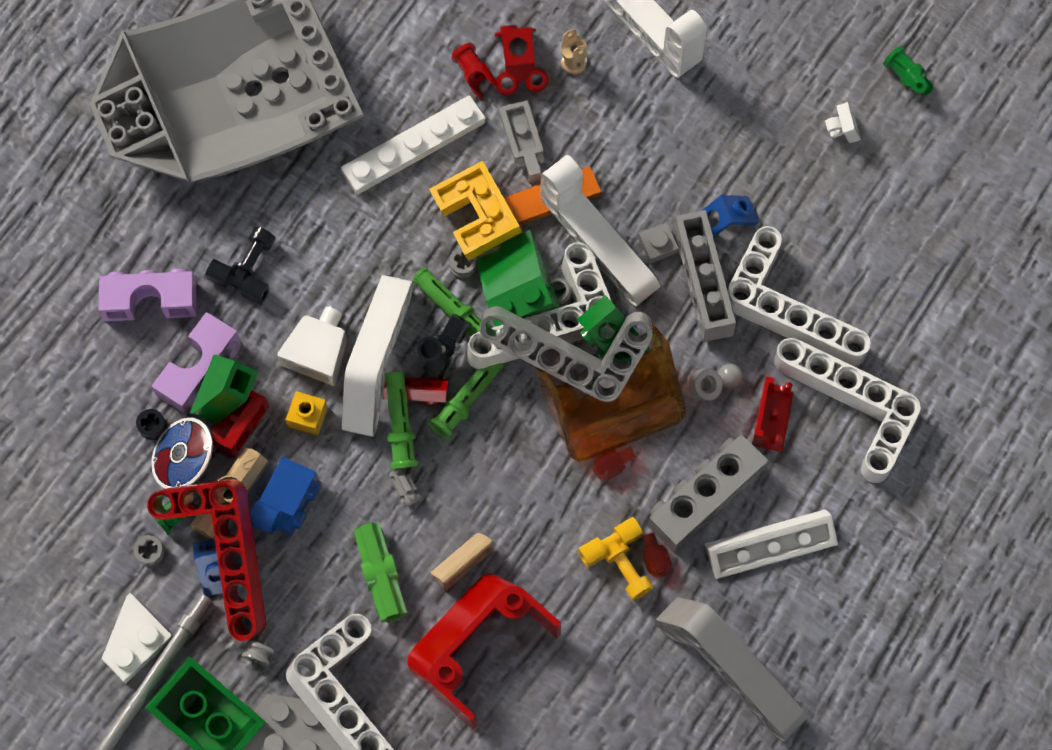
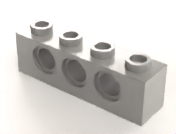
[674,210,736,342]
[648,434,768,553]

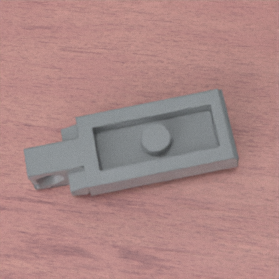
[498,100,544,184]

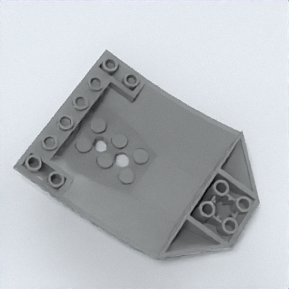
[89,0,364,182]

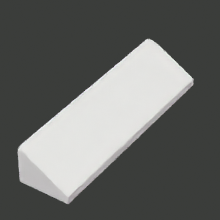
[705,510,838,580]

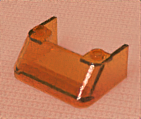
[535,320,686,462]

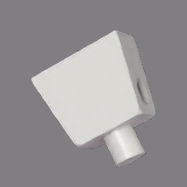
[277,307,347,386]

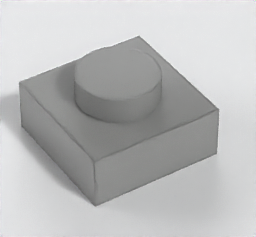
[638,222,679,264]

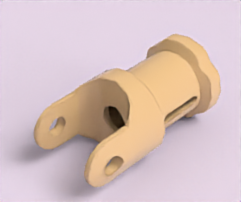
[561,29,588,75]

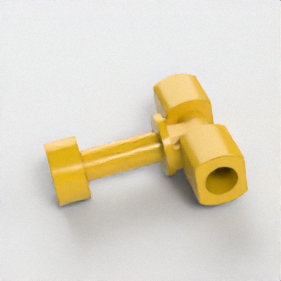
[577,517,654,601]

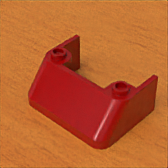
[407,574,561,730]

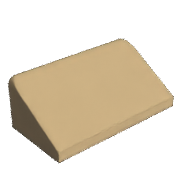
[431,533,493,591]

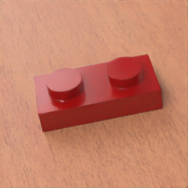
[383,377,449,405]

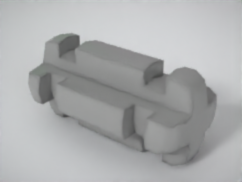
[389,468,420,506]

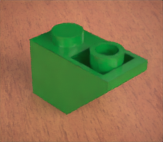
[190,354,259,424]

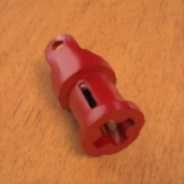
[451,43,497,98]

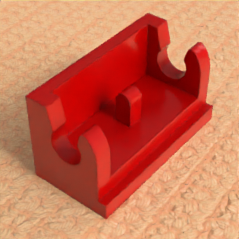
[752,376,794,452]
[211,390,269,458]

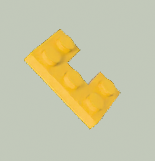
[429,161,522,261]

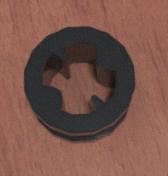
[136,409,167,440]

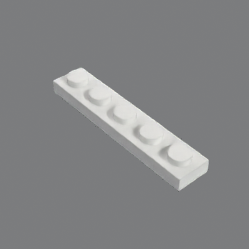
[341,95,485,195]

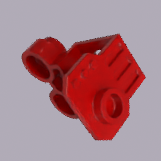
[494,25,549,96]

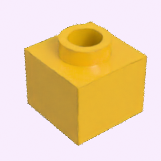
[285,391,328,436]

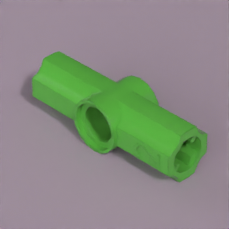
[353,523,408,623]

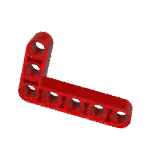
[147,479,266,641]

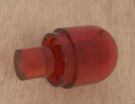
[593,447,636,480]
[642,532,672,578]

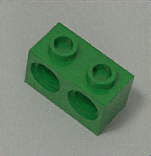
[577,295,650,362]

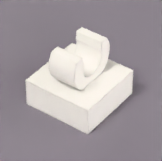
[825,102,861,143]

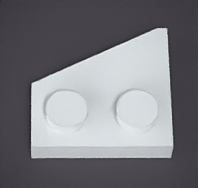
[102,593,173,684]

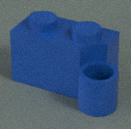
[250,457,321,536]

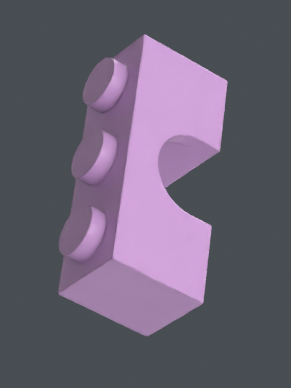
[98,269,197,322]
[151,312,241,416]

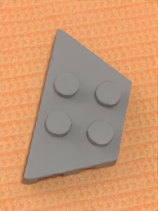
[242,694,342,750]

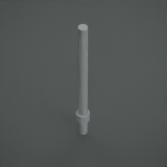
[97,594,212,750]

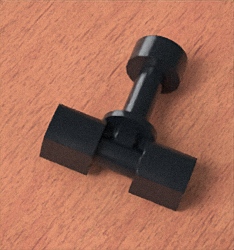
[205,226,276,305]
[417,314,472,379]

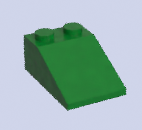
[476,230,561,327]
[145,657,266,750]

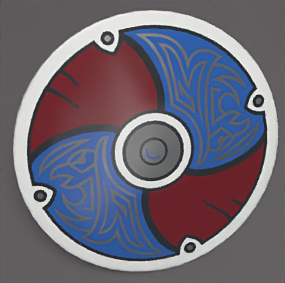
[152,418,213,489]

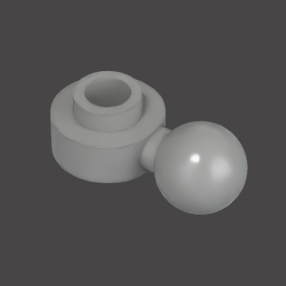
[689,364,743,400]

